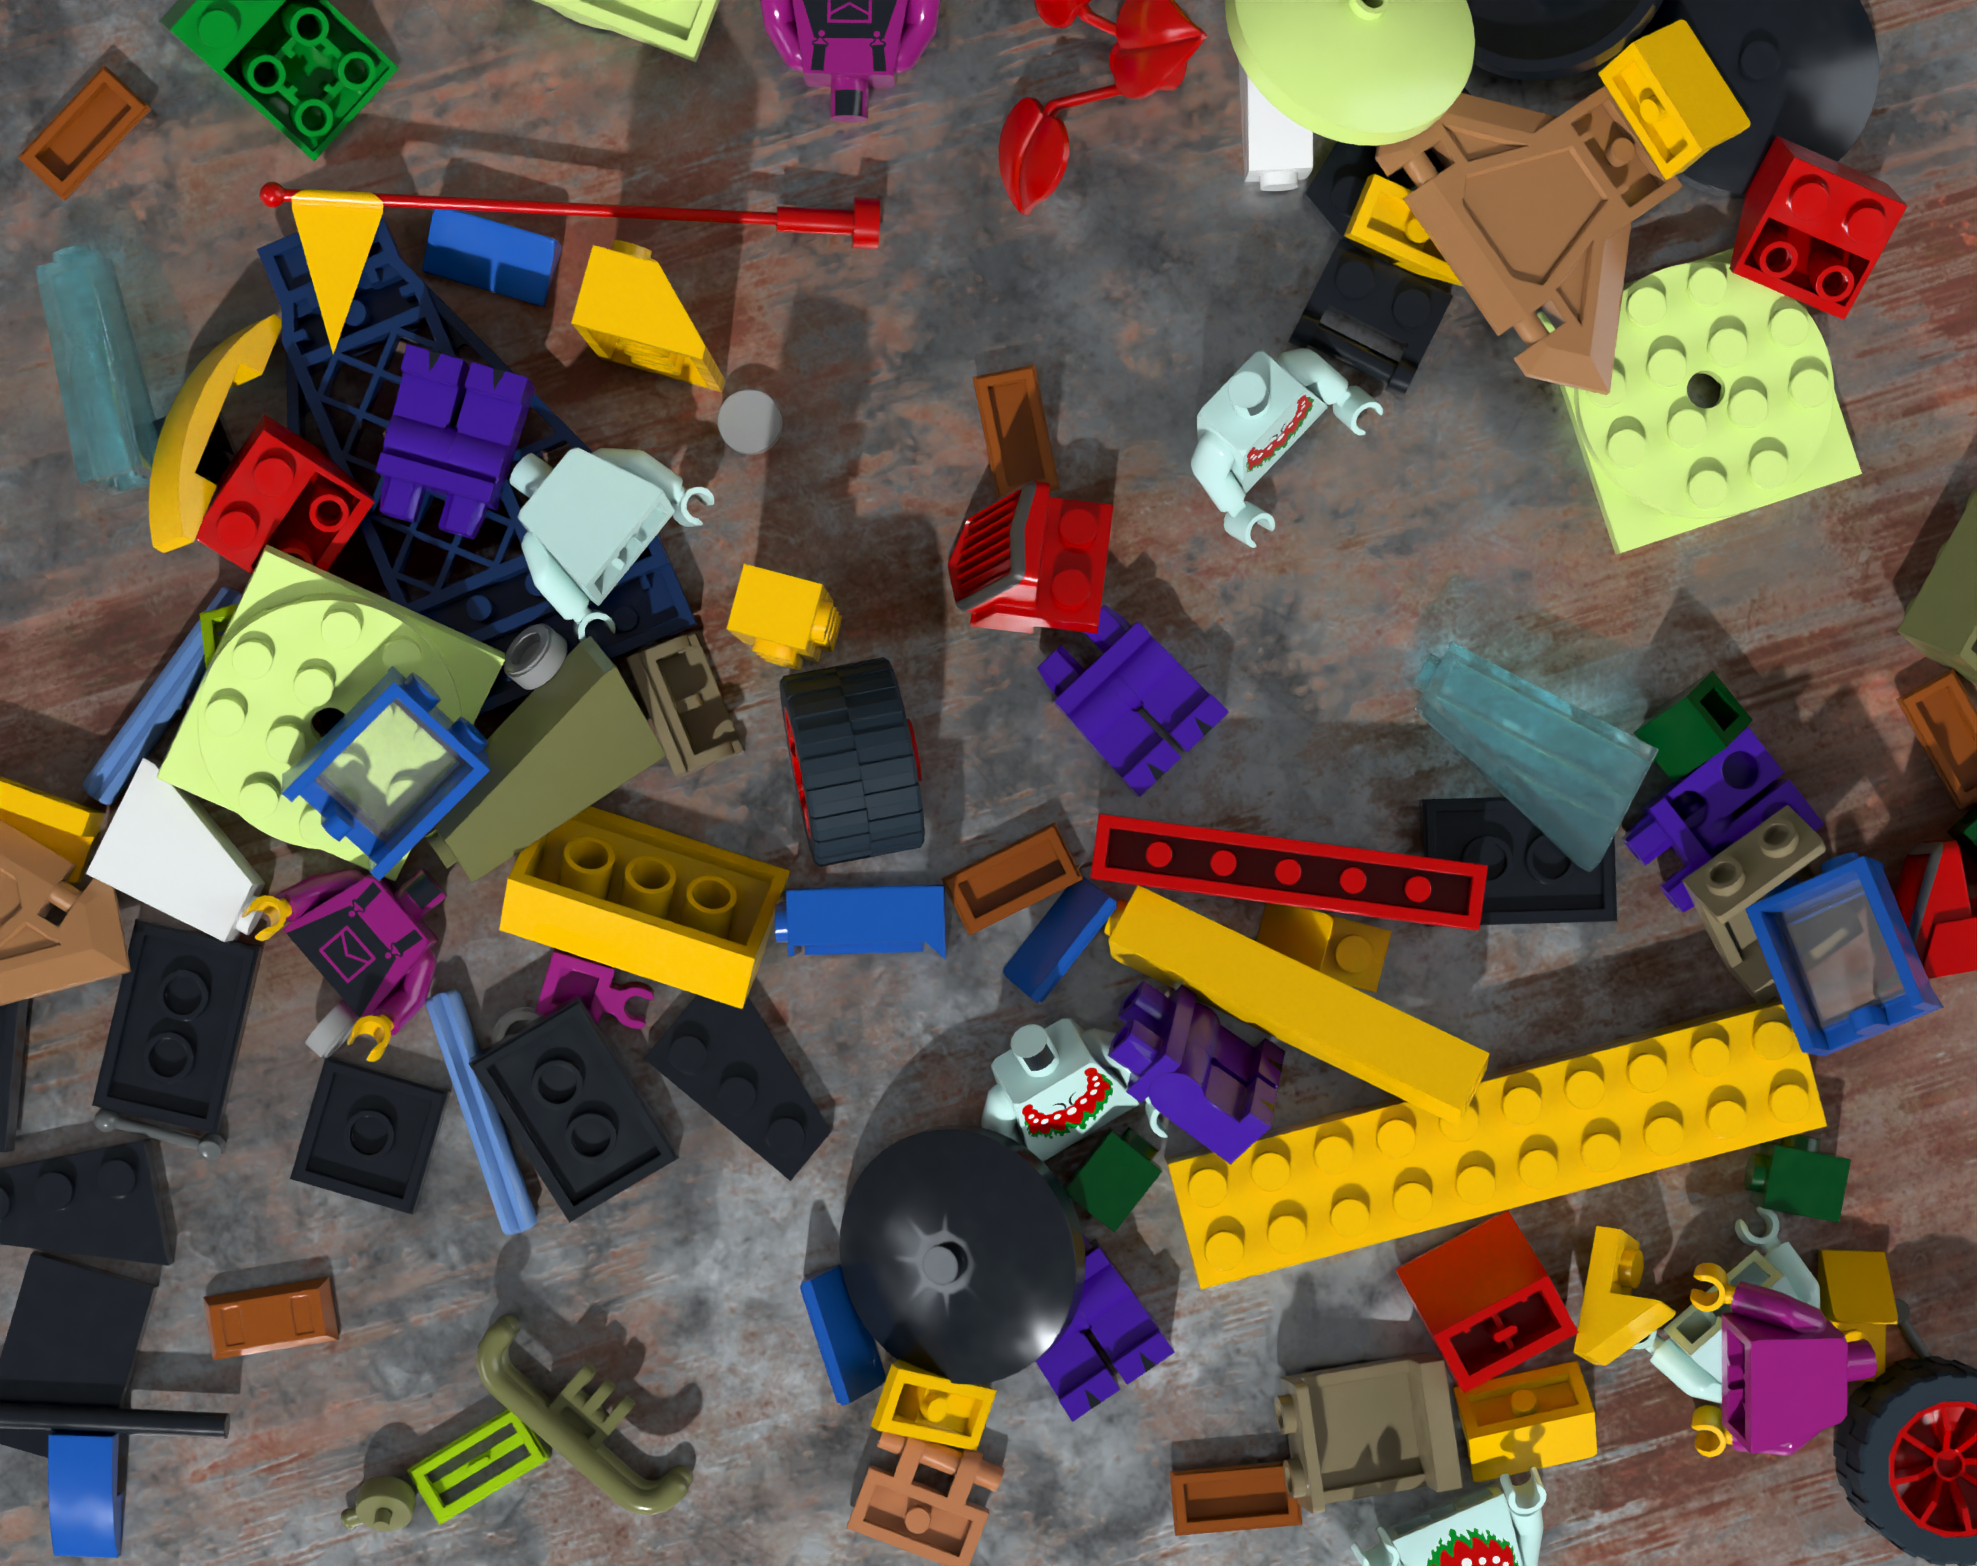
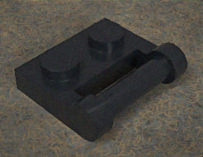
[1288,239,1453,399]

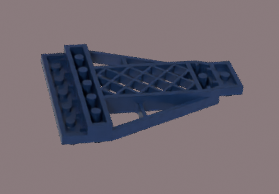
[257,214,698,734]

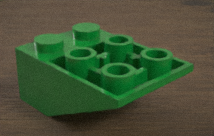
[159,0,399,161]

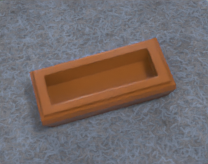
[18,65,152,201]
[972,364,1060,499]
[1896,668,1977,810]
[941,822,1083,936]
[203,1276,340,1360]
[1169,1461,1302,1536]

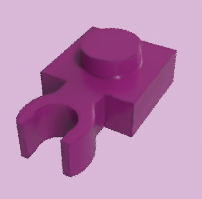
[535,948,654,1029]

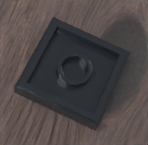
[290,1055,451,1215]

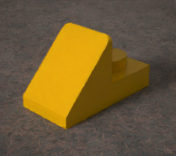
[1344,174,1463,286]
[1256,903,1392,993]
[1573,1226,1676,1366]
[1818,1249,1898,1381]
[870,1359,997,1451]

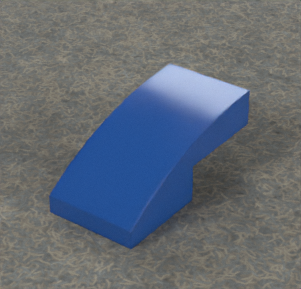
[48,1431,123,1558]

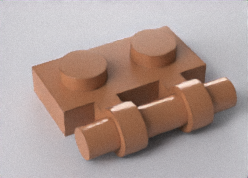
[847,1431,1005,1566]

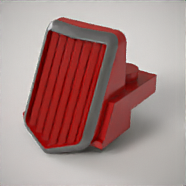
[947,480,1114,634]
[1873,840,1977,998]

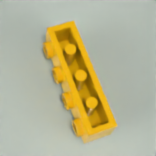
[727,564,842,671]

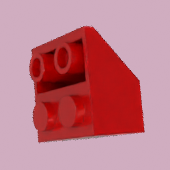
[1729,136,1907,320]
[195,414,375,575]
[1395,1210,1579,1393]

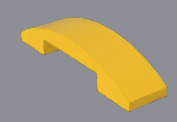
[149,314,282,553]

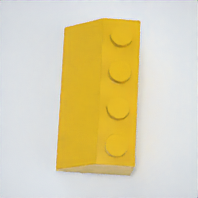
[571,240,726,392]
[499,806,790,1009]

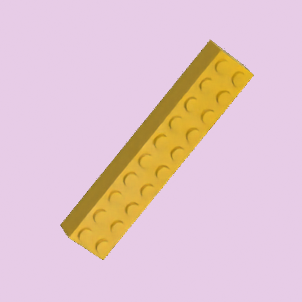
[1164,997,1827,1290]

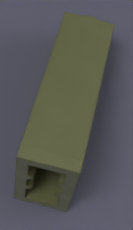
[425,636,666,883]

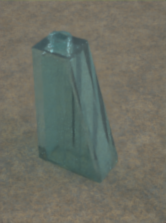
[35,245,159,496]
[1412,641,1658,872]

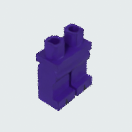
[376,344,536,539]
[1036,604,1229,797]
[1622,727,1825,913]
[1108,981,1285,1164]
[1036,1232,1175,1422]

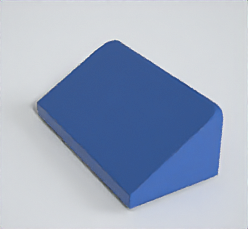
[422,209,563,308]
[1003,876,1117,1004]
[799,1264,886,1406]

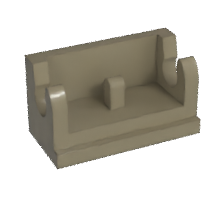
[626,633,745,778]

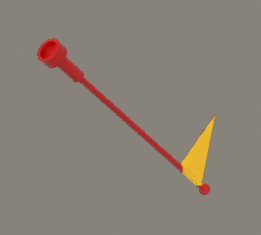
[259,182,880,355]

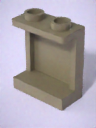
[1682,805,1865,1006]
[1274,1352,1463,1513]

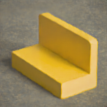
[1598,19,1751,180]
[0,776,106,883]
[1453,1361,1597,1482]

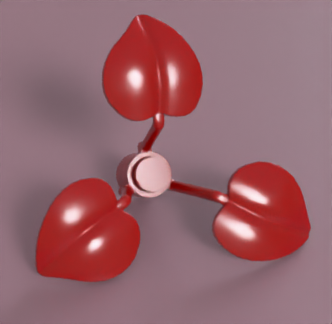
[998,0,1207,216]

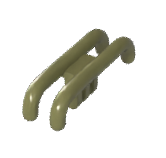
[476,1314,693,1516]

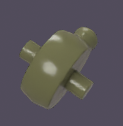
[341,1476,416,1532]

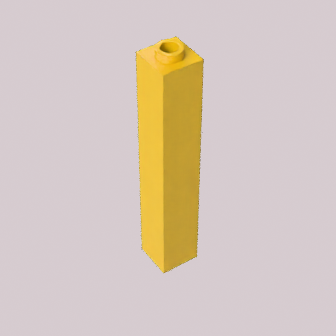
[1104,885,1490,1126]

